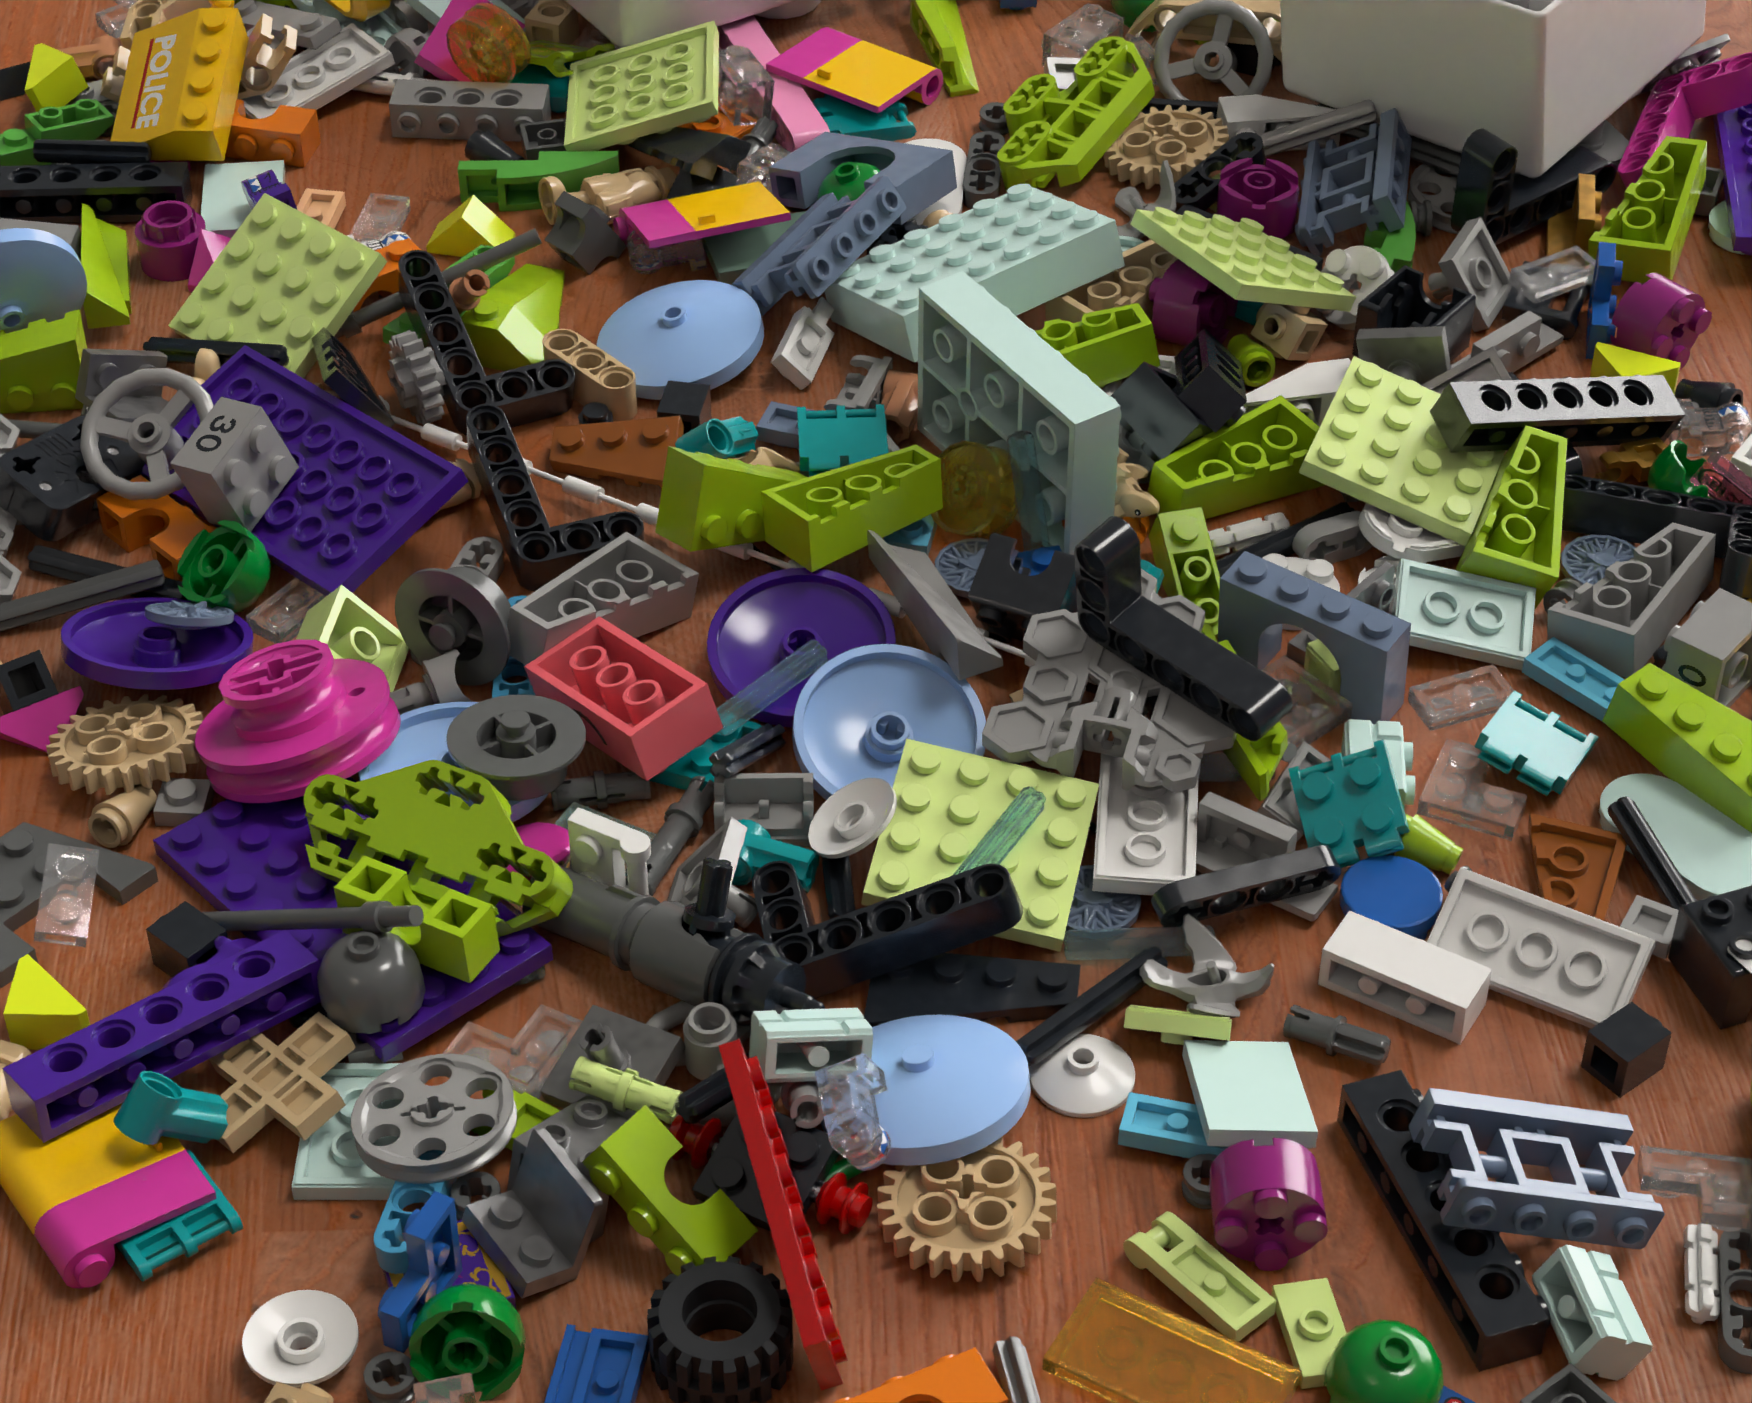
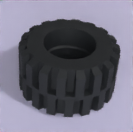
[647,1256,794,1403]

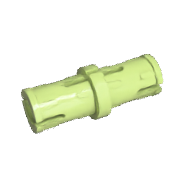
[569,1056,683,1124]

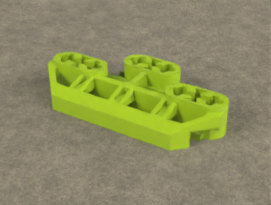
[997,36,1155,192]
[304,760,573,937]

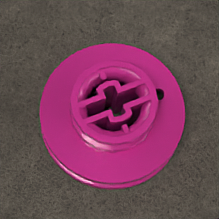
[195,639,401,803]

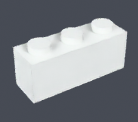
[1318,910,1492,1044]

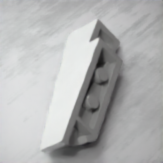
[867,530,1003,681]

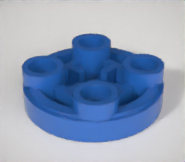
[1339,855,1443,940]

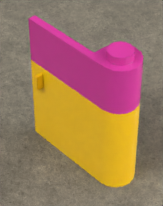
[766,27,943,114]
[613,181,791,248]
[0,1103,216,1288]

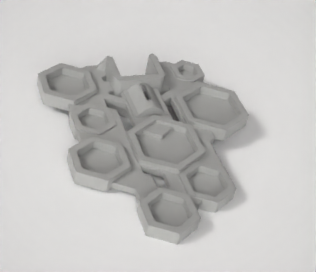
[982,568,1237,792]

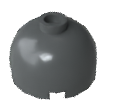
[317,930,426,1034]

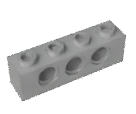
[389,79,551,142]

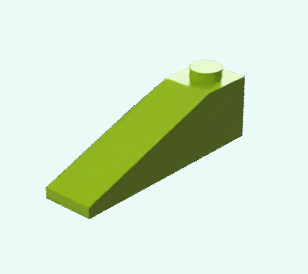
[461,264,565,371]

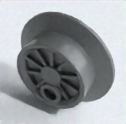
[395,567,511,686]
[446,695,586,801]

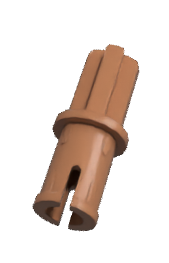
[448,269,490,314]

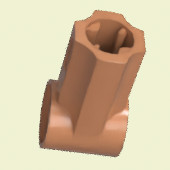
[57,35,122,80]
[881,369,918,446]

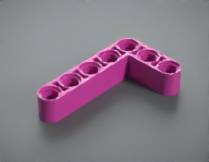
[1618,52,1752,189]

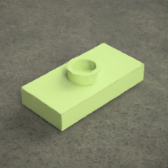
[1124,1005,1232,1045]
[1271,1278,1347,1389]

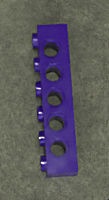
[3,930,321,1143]

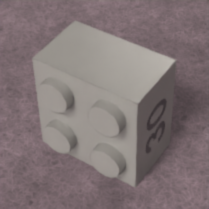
[170,397,299,532]
[1662,588,1752,708]

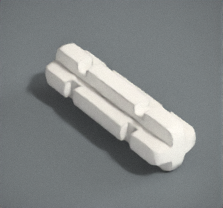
[1208,512,1290,557]
[1683,1221,1720,1324]

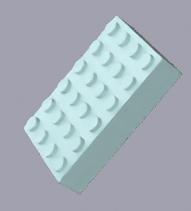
[824,184,1125,363]
[917,271,1121,555]

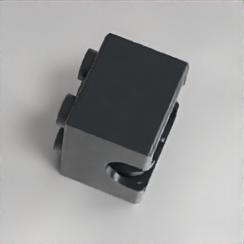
[1352,265,1476,363]
[968,533,1077,643]
[1668,885,1752,1030]

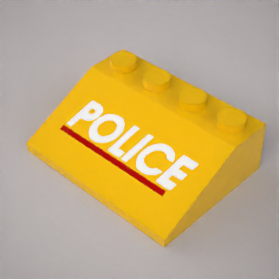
[110,8,249,161]

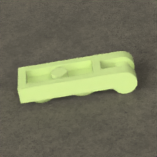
[1123,1211,1276,1345]

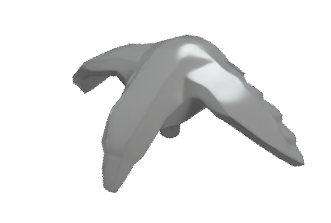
[1114,160,1176,239]
[1140,913,1274,1018]

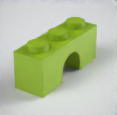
[334,856,500,983]
[582,1104,758,1276]

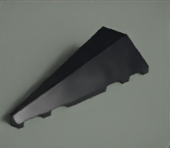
[626,127,752,180]

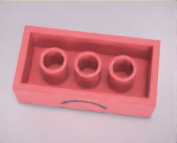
[524,616,723,781]

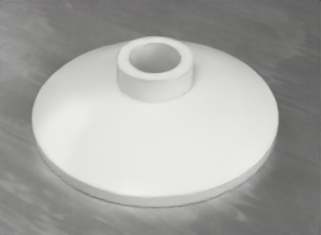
[808,778,897,859]
[1029,1034,1135,1118]
[242,1290,359,1388]

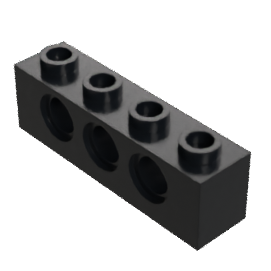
[1174,328,1247,433]

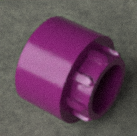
[135,200,206,281]

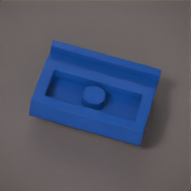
[544,1324,649,1403]

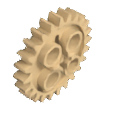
[1104,105,1229,189]
[46,694,203,795]
[877,1136,1057,1282]

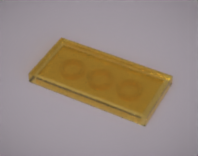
[1042,1277,1302,1403]

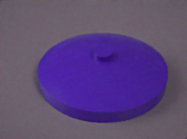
[707,568,896,728]
[61,597,253,690]

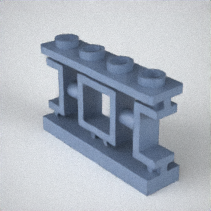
[1295,108,1412,256]
[731,175,906,316]
[1408,1088,1665,1249]

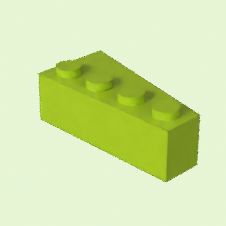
[761,445,943,572]
[655,446,807,552]

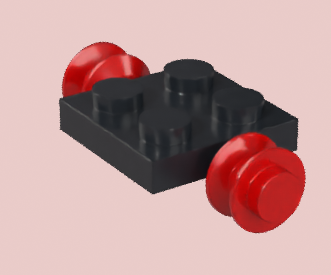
[669,1111,873,1235]

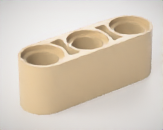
[542,329,637,422]

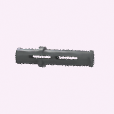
[626,776,715,896]

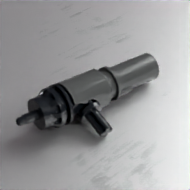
[522,858,825,1026]

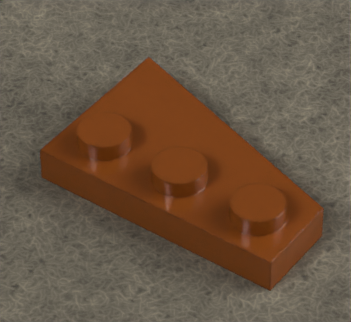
[549,416,684,491]
[1528,813,1627,921]

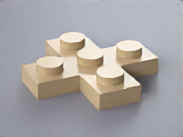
[209,1012,356,1153]

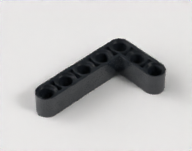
[1451,128,1617,245]
[398,250,575,436]
[466,404,644,592]
[1562,474,1752,598]
[1074,516,1293,741]
[752,861,1023,999]

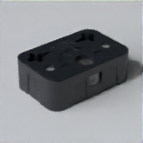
[0,416,145,541]

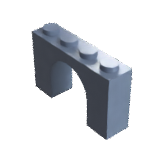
[768,132,957,225]
[1218,551,1411,724]

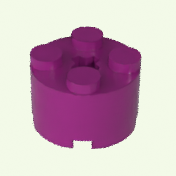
[1216,158,1299,239]
[1149,259,1238,346]
[1611,273,1712,370]
[1209,1138,1328,1271]

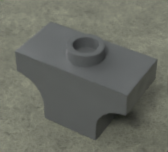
[544,191,627,275]

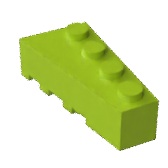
[1588,136,1707,283]
[1035,303,1161,389]
[0,309,87,414]
[1147,395,1325,519]
[1456,425,1567,609]
[1602,663,1752,833]

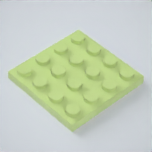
[564,20,719,151]
[168,193,388,378]
[1130,207,1356,312]
[1299,356,1506,546]
[861,738,1099,952]

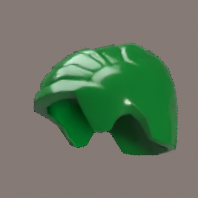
[1647,440,1719,500]

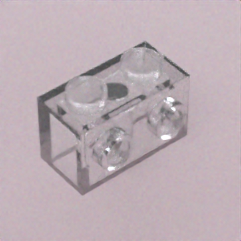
[1041,3,1124,66]
[718,45,774,126]

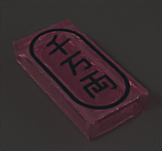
[1689,451,1752,505]

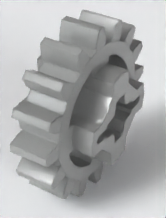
[387,330,446,425]

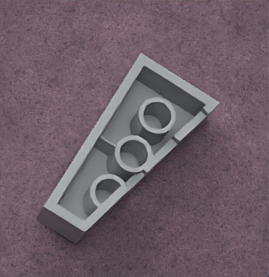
[1547,522,1716,678]
[507,532,699,665]

